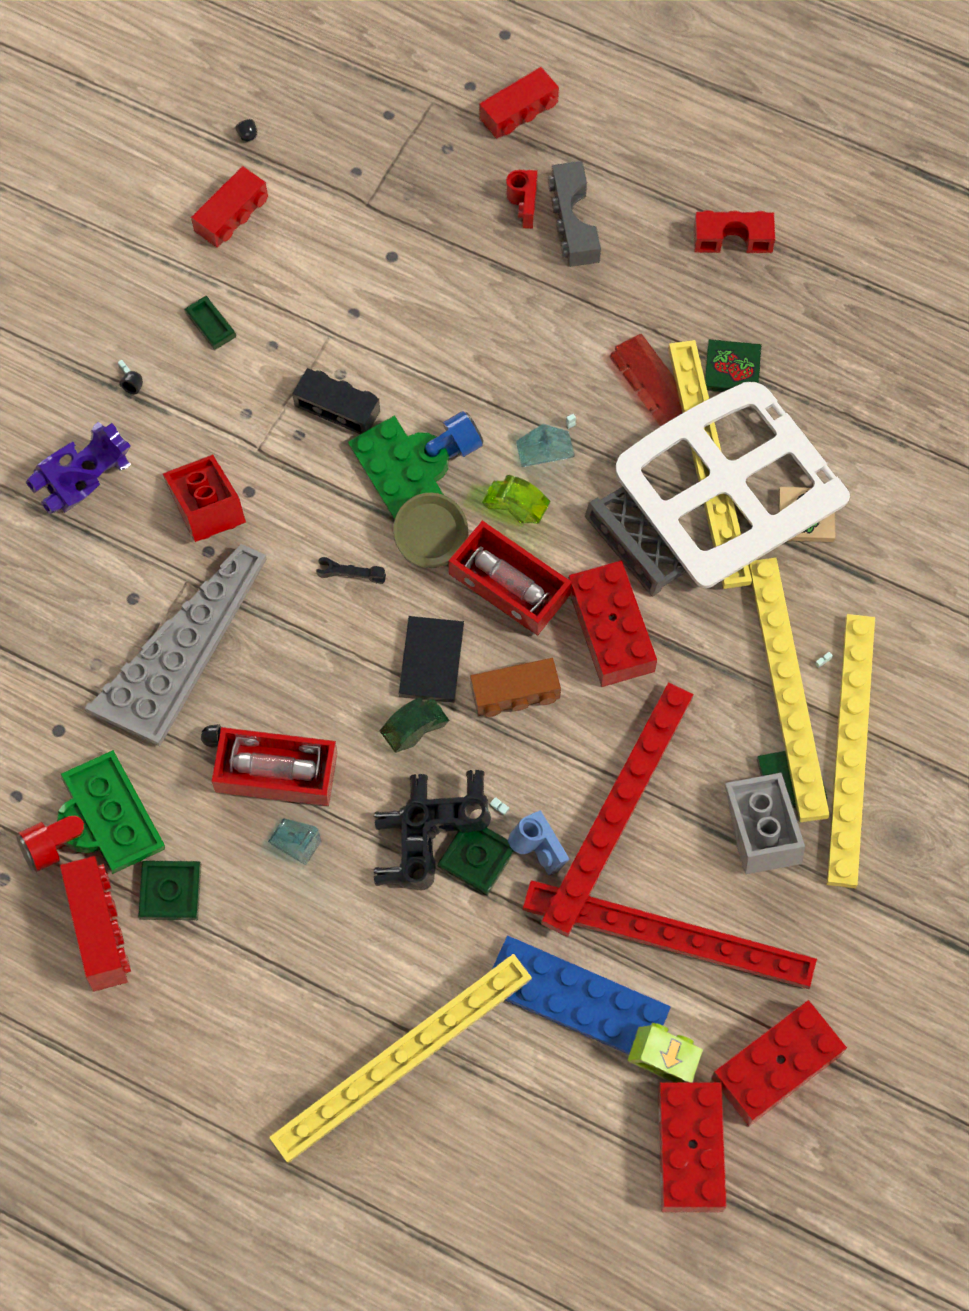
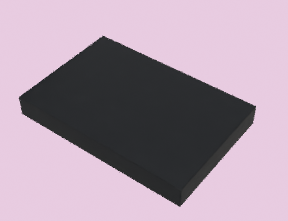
[399,616,464,703]

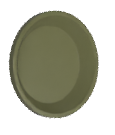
[393,493,468,568]

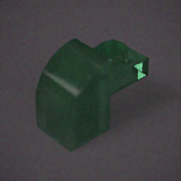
[379,697,450,753]

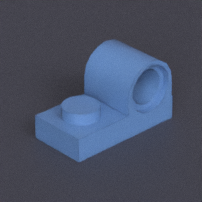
[508,810,569,876]

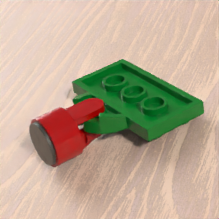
[17,750,165,874]

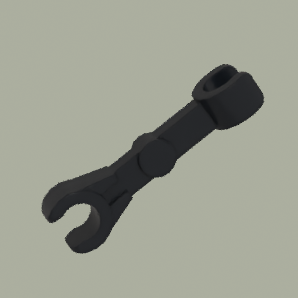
[316,557,386,584]

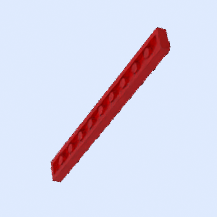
[541,682,694,937]
[523,880,817,989]

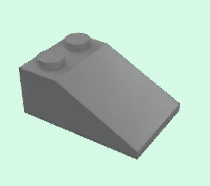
[725,773,805,875]

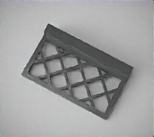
[585,487,687,597]

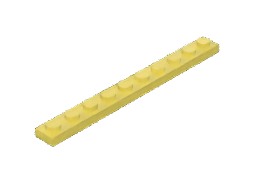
[668,340,752,589]
[748,558,829,822]
[827,614,875,888]
[269,954,532,1163]

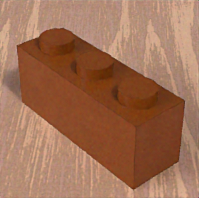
[470,657,561,717]

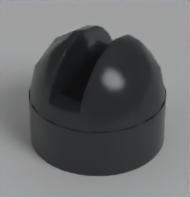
[235,119,257,142]
[119,371,143,395]
[201,724,221,748]

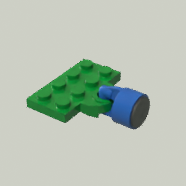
[348,411,484,520]

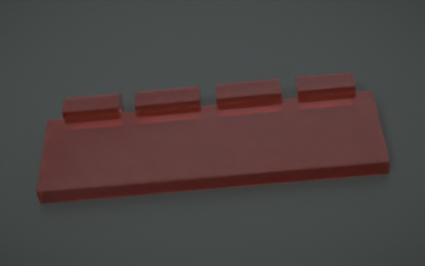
[609,333,683,427]

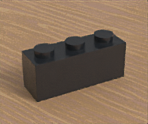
[292,368,380,435]

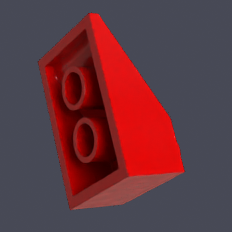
[163,455,246,542]

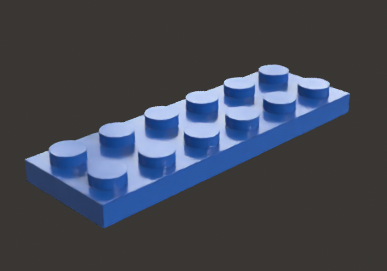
[492,935,671,1055]

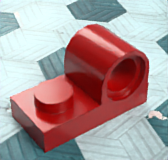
[506,170,538,229]

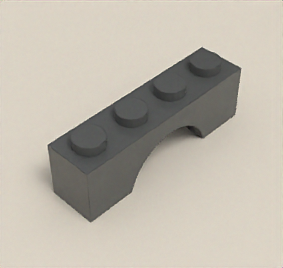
[547,161,601,267]

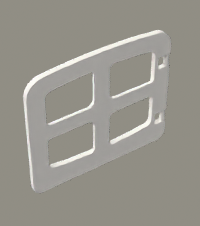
[616,382,850,588]

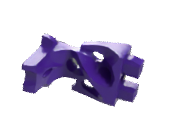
[26,422,131,514]

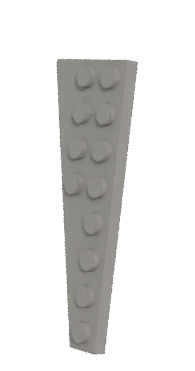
[85,544,267,747]

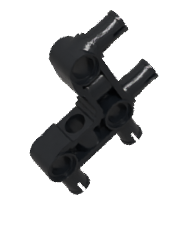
[374,770,491,891]

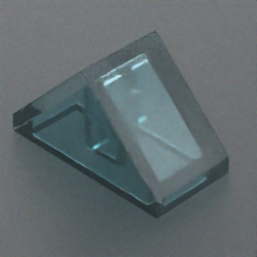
[516,424,575,467]
[268,818,322,865]

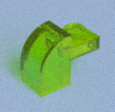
[482,475,551,524]

